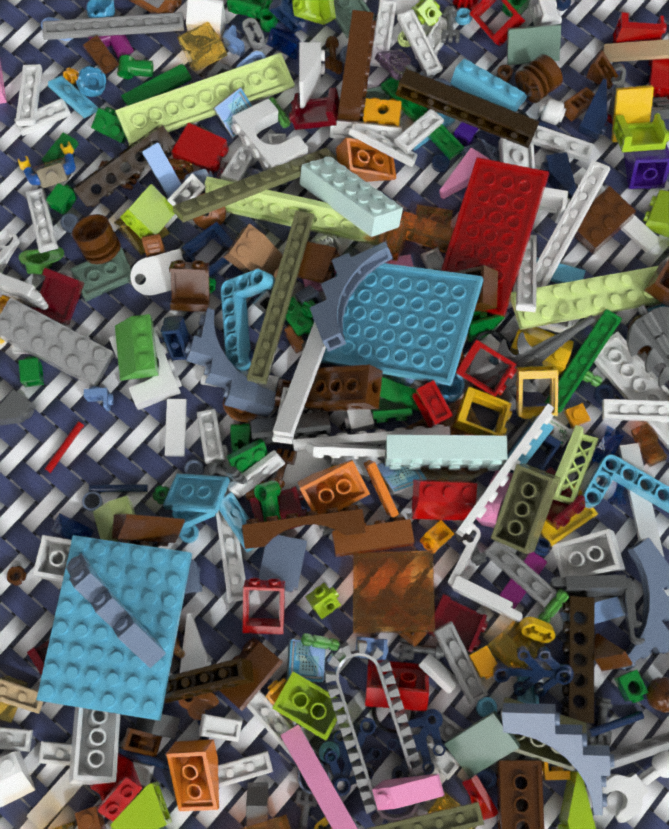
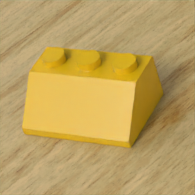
[510,327,574,375]

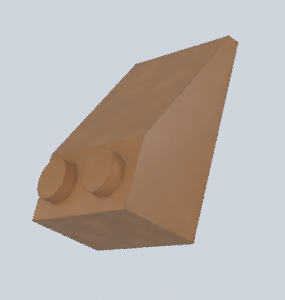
[224,223,283,280]

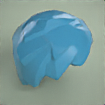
[86,0,115,18]
[76,66,106,97]
[436,373,465,403]

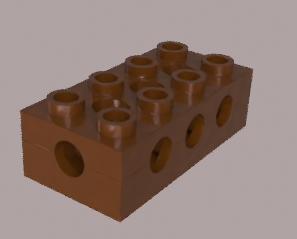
[304,364,383,412]
[496,760,545,829]

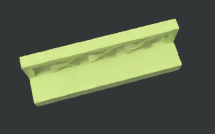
[553,425,599,504]

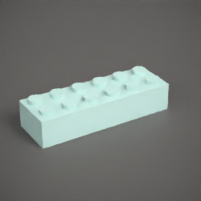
[300,157,403,237]
[385,435,508,471]

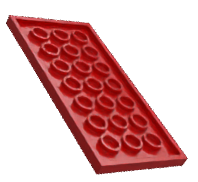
[441,157,549,317]

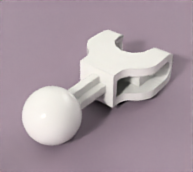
[602,750,669,823]

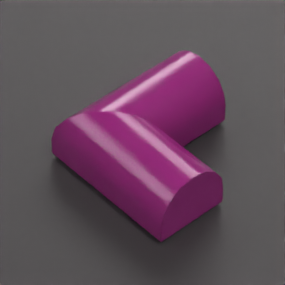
[88,35,134,59]

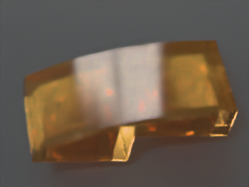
[631,423,667,467]

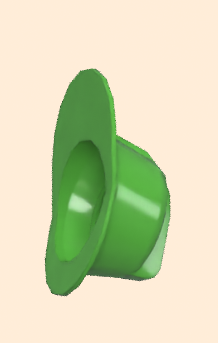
[19,247,64,274]

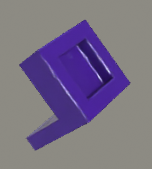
[454,122,479,147]

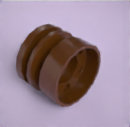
[515,54,563,103]
[72,214,121,265]

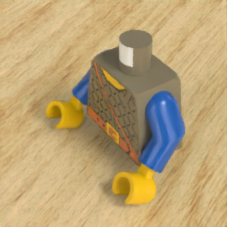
[18,142,76,188]

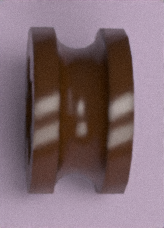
[496,65,513,83]

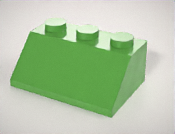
[115,314,159,381]

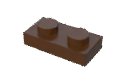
[83,35,119,76]

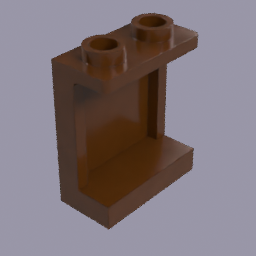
[297,241,340,283]
[169,260,210,312]

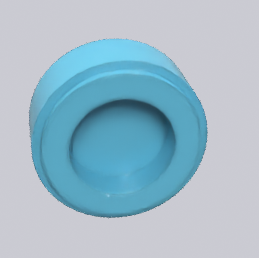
[179,525,199,543]
[476,697,497,718]

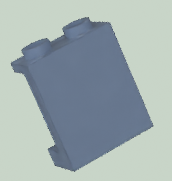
[259,535,307,592]

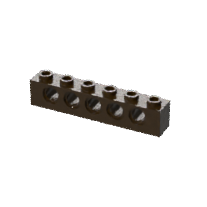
[72,124,176,208]
[562,596,595,723]
[164,658,254,704]

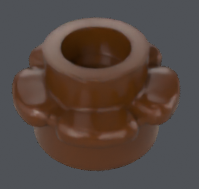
[7,566,27,586]

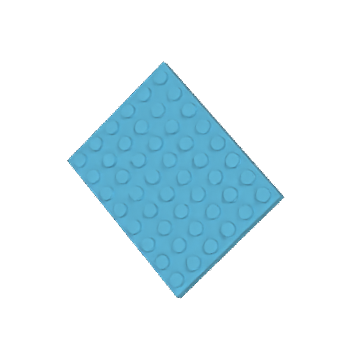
[320,263,483,386]
[36,535,192,721]

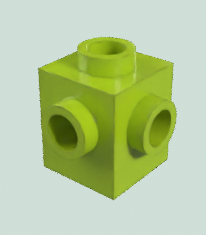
[411,0,442,26]
[305,583,341,619]

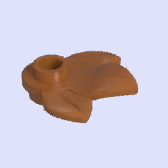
[178,692,219,720]

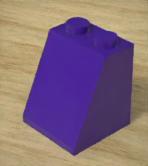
[624,144,669,189]

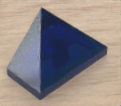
[266,27,301,60]
[592,426,624,468]
[50,513,94,540]

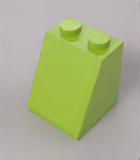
[643,190,669,238]
[110,781,172,829]

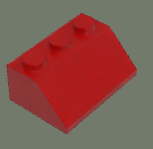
[411,479,477,520]
[365,659,429,711]

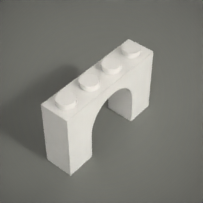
[231,98,308,171]
[109,326,182,410]

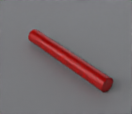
[44,421,84,473]

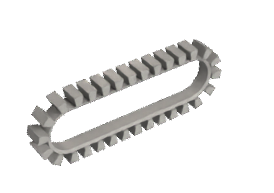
[324,640,430,825]

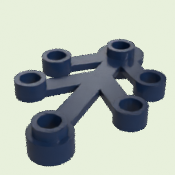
[493,646,574,697]
[386,709,446,779]
[323,717,382,797]

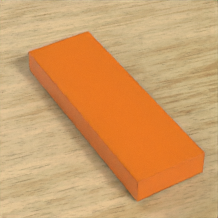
[364,460,399,518]

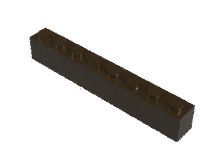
[396,69,539,148]

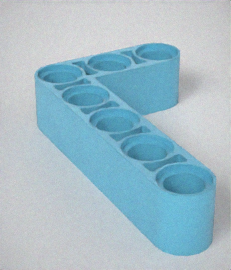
[221,269,275,371]
[581,455,669,513]

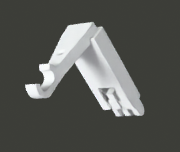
[0,233,48,310]
[448,526,523,622]

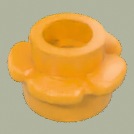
[63,67,79,84]

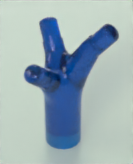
[607,483,626,505]

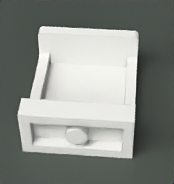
[538,187,570,223]

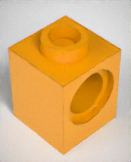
[469,646,497,679]

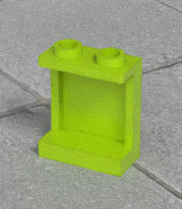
[292,0,336,25]
[613,113,669,152]
[120,184,175,239]

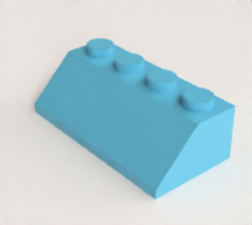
[450,59,527,112]

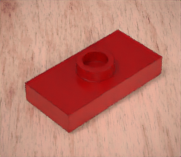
[462,775,499,820]

